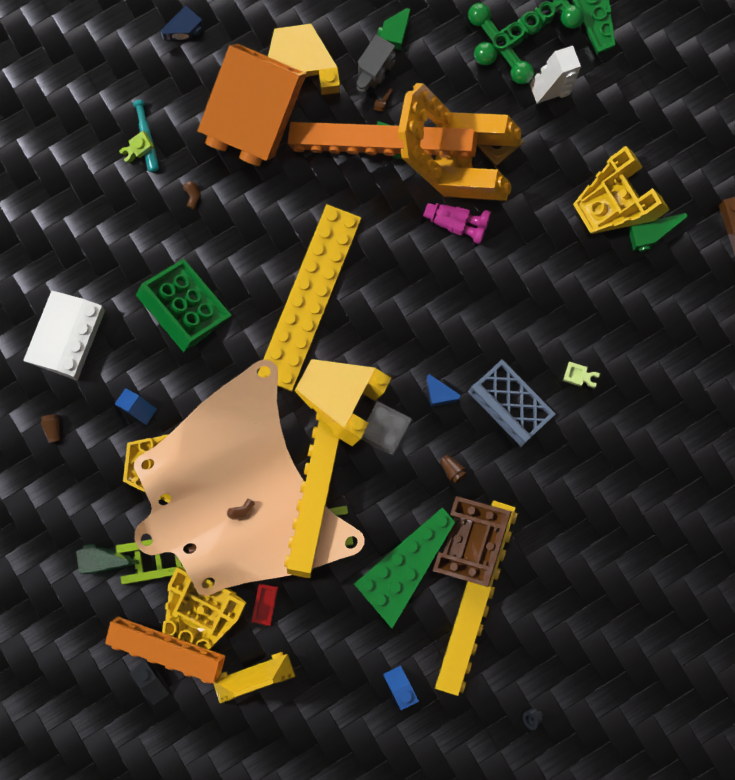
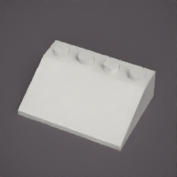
[23,291,105,380]

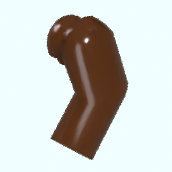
[183,181,200,210]

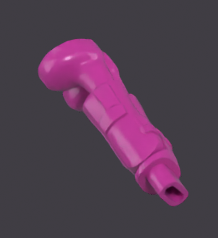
[423,203,491,244]

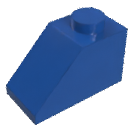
[383,666,419,710]

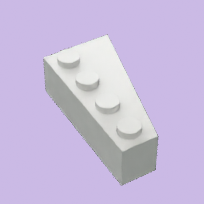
[529,46,581,103]

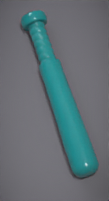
[133,100,159,173]

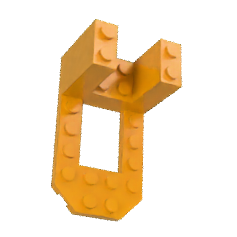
[398,83,521,201]

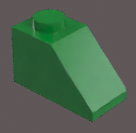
[377,8,410,50]

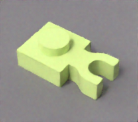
[563,362,600,388]

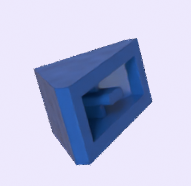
[426,374,461,407]
[115,388,157,425]

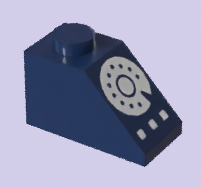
[160,6,203,40]

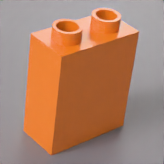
[197,44,307,166]

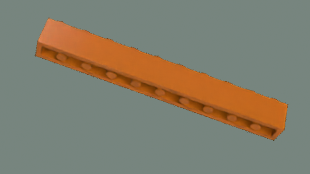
[288,122,478,159]

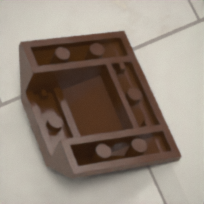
[433,496,511,587]

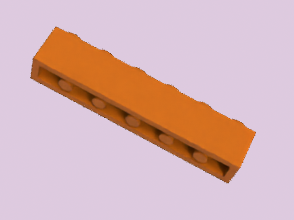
[105,617,225,684]

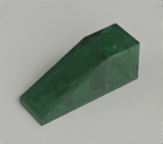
[76,544,139,574]

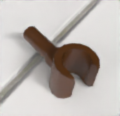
[374,88,393,111]

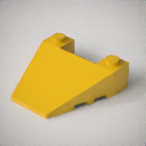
[268,24,340,95]
[573,146,669,234]
[294,359,391,446]
[213,652,296,703]

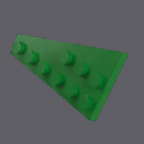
[571,0,615,54]
[354,507,455,628]

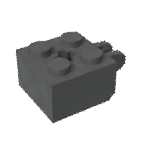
[356,34,396,93]

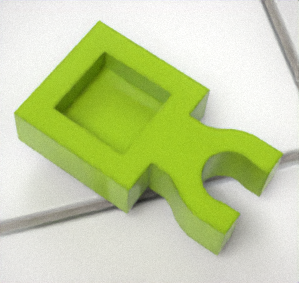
[119,131,154,163]

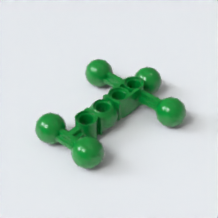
[468,0,584,85]

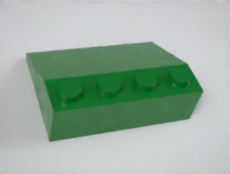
[136,259,231,352]

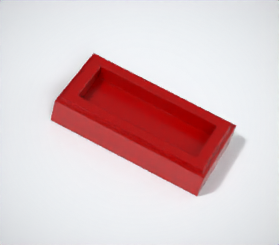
[251,584,278,626]

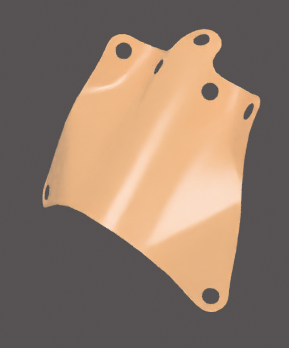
[134,360,364,596]

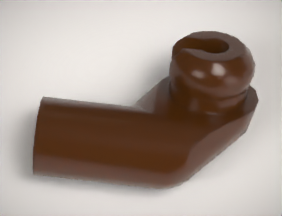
[227,499,255,520]

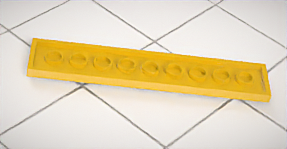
[258,204,361,392]

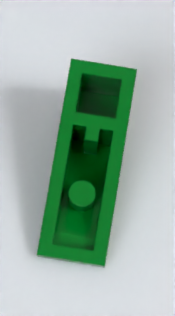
[628,213,687,252]

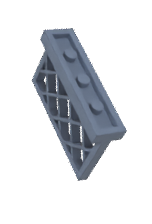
[468,360,555,447]

